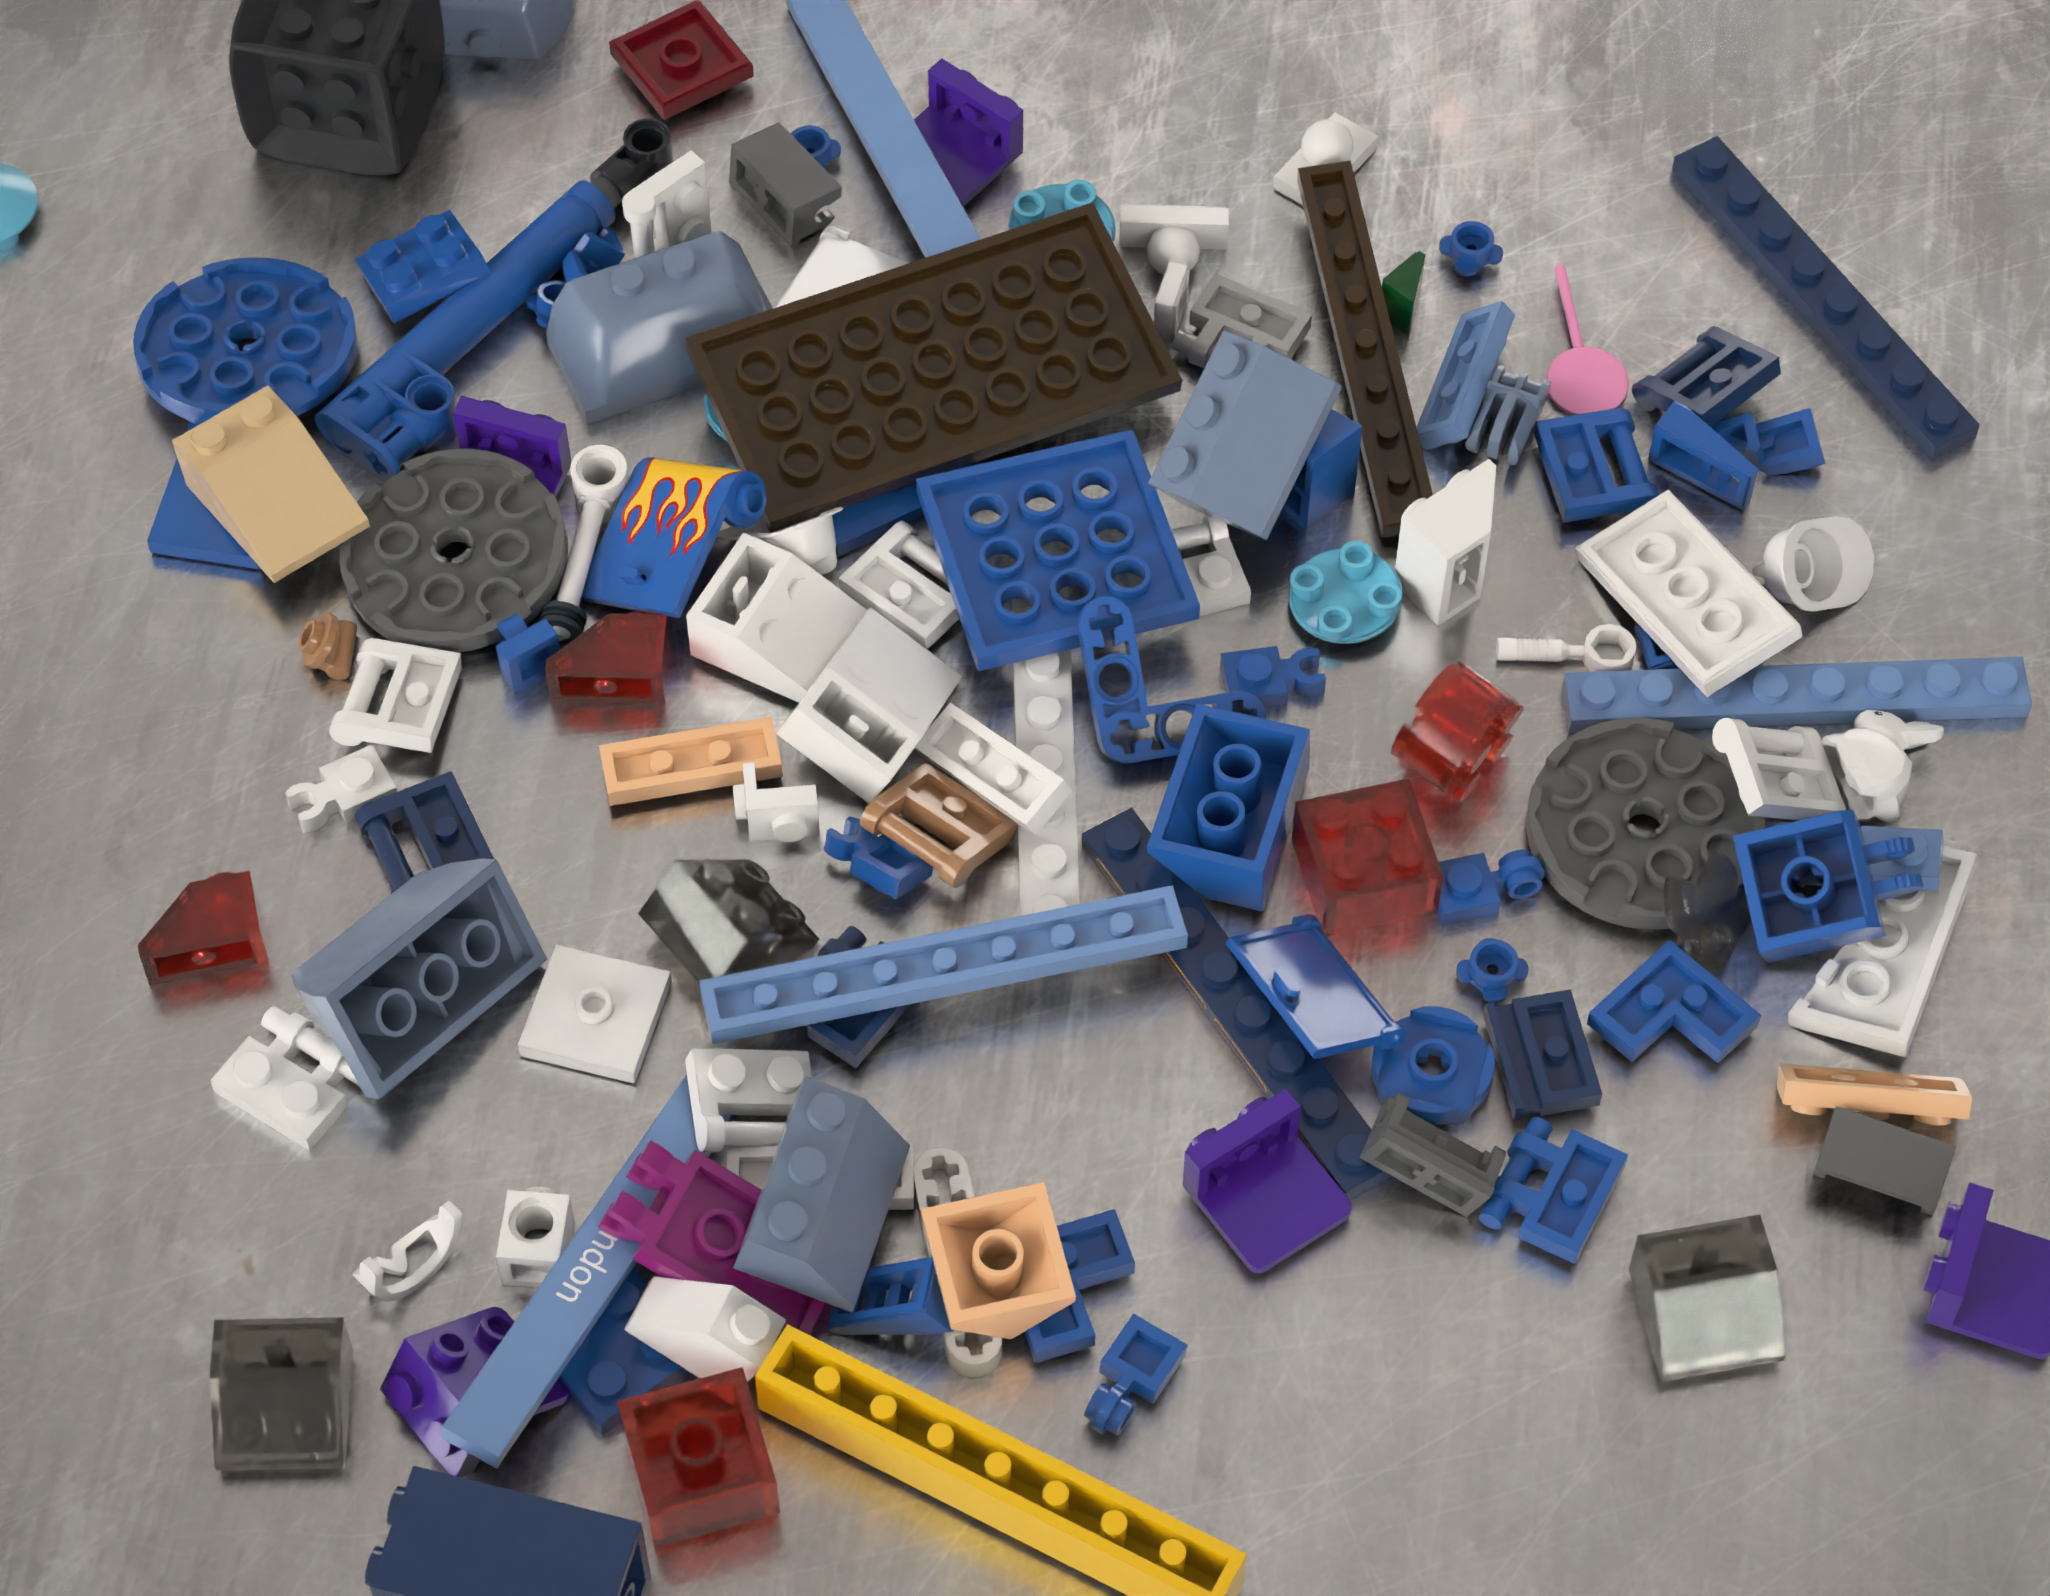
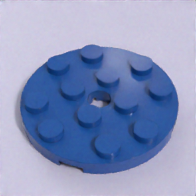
[133,257,358,425]

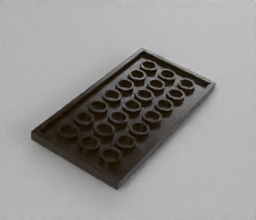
[686,202,1183,533]

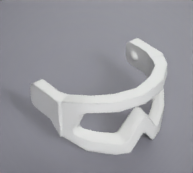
[352,1201,463,1302]

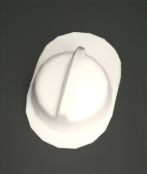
[716,506,843,575]
[1752,516,1874,612]

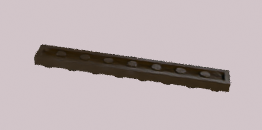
[1297,160,1433,537]

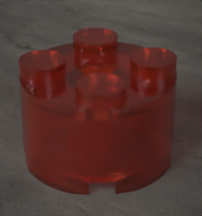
[1391,661,1524,802]

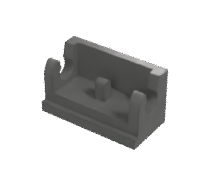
[729,122,842,247]
[1360,1092,1506,1217]
[1813,1106,1956,1216]

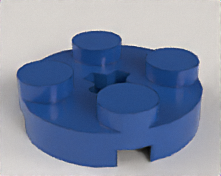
[1371,1006,1495,1126]

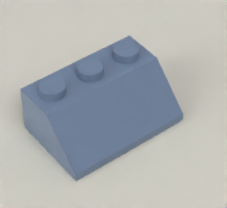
[1148,330,1342,540]
[733,1076,910,1313]

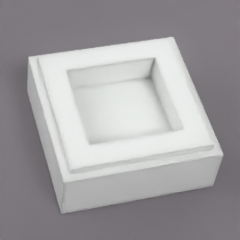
[1154,261,1189,341]

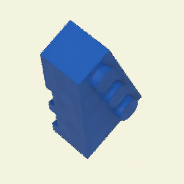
[1282,409,1362,530]

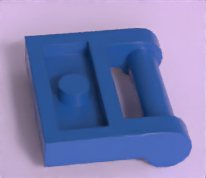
[1534,408,1659,522]

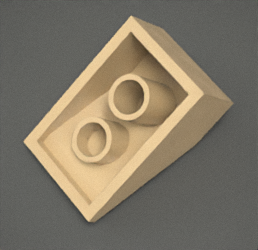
[172,385,370,583]

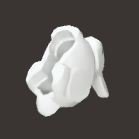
[1822,710,1944,822]

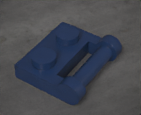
[1632,326,1781,427]
[355,771,494,894]

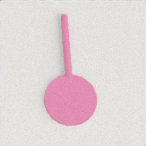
[1546,263,1629,415]

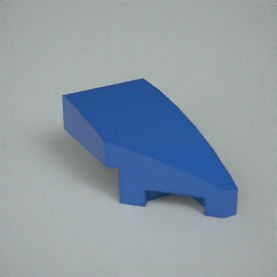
[562,226,626,283]
[1711,408,1826,476]

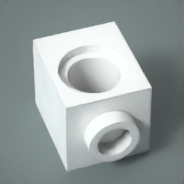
[496,1186,575,1288]

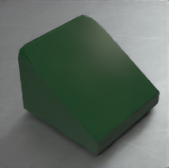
[1382,250,1425,335]

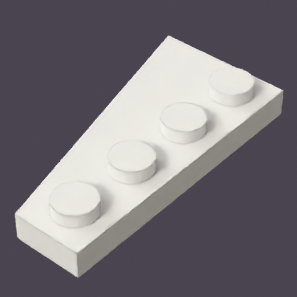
[1788,846,1977,1058]

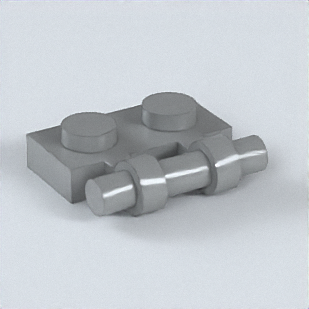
[1172,273,1312,369]

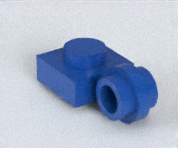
[1425,849,1545,926]
[1084,1313,1188,1436]

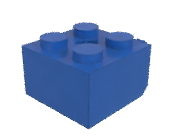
[1733,810,1924,963]

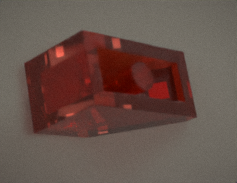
[545,611,670,704]
[138,870,269,986]

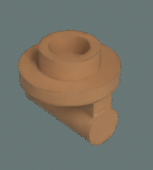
[298,613,357,680]

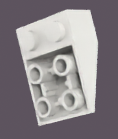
[686,532,868,703]
[776,607,962,803]

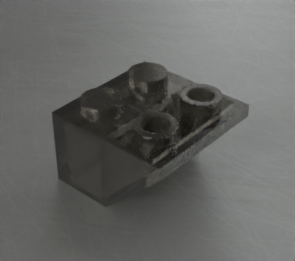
[638,859,820,984]
[1628,1214,1786,1382]
[209,1317,353,1471]

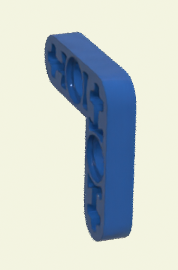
[1077,596,1266,764]

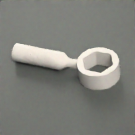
[1496,624,1636,672]

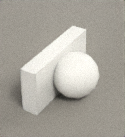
[1273,112,1378,205]
[1119,204,1229,275]

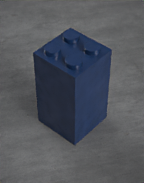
[365,1465,651,1596]

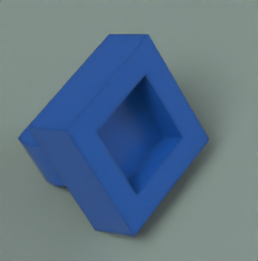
[496,614,560,694]

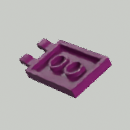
[598,1140,826,1344]

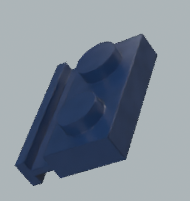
[1483,989,1602,1120]

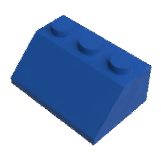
[1147,703,1310,912]

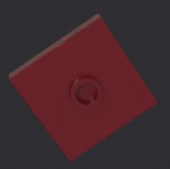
[609,0,754,120]

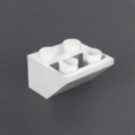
[1395,459,1496,626]

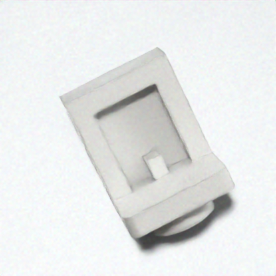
[733,762,820,842]

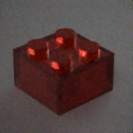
[1291,778,1444,937]
[617,1367,780,1548]

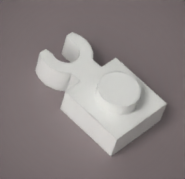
[285,745,397,833]

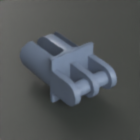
[1465,365,1551,465]

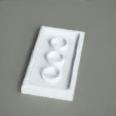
[1575,489,1803,697]

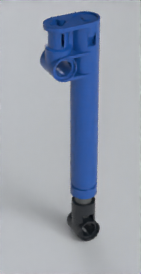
[315,118,674,482]

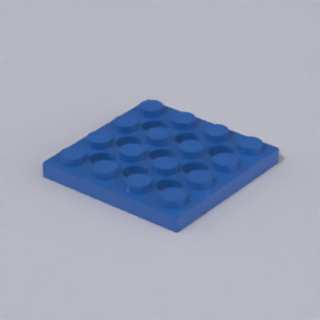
[916,429,1200,671]

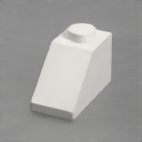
[624,1276,786,1398]

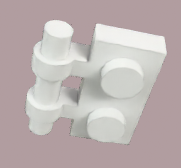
[210,1006,359,1151]

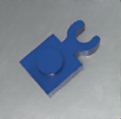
[1220,646,1326,712]
[824,816,933,899]

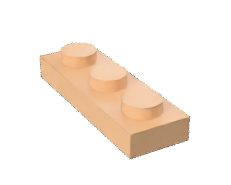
[599,716,783,806]
[1776,1063,1972,1125]

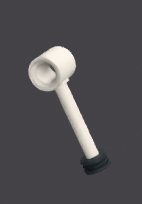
[539,445,629,645]

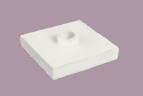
[517,944,672,1084]

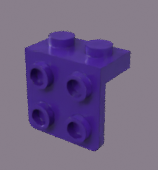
[914,58,1023,207]
[453,396,572,498]
[1182,1089,1352,1274]
[1923,1182,2050,1359]
[380,1307,570,1477]

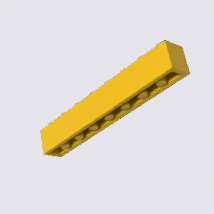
[755,1324,1247,1596]

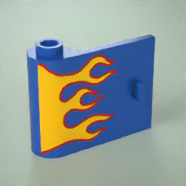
[581,457,767,618]

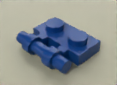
[1479,1117,1628,1264]

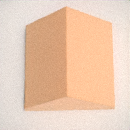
[921,1182,1076,1339]

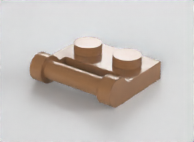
[860,762,1018,888]

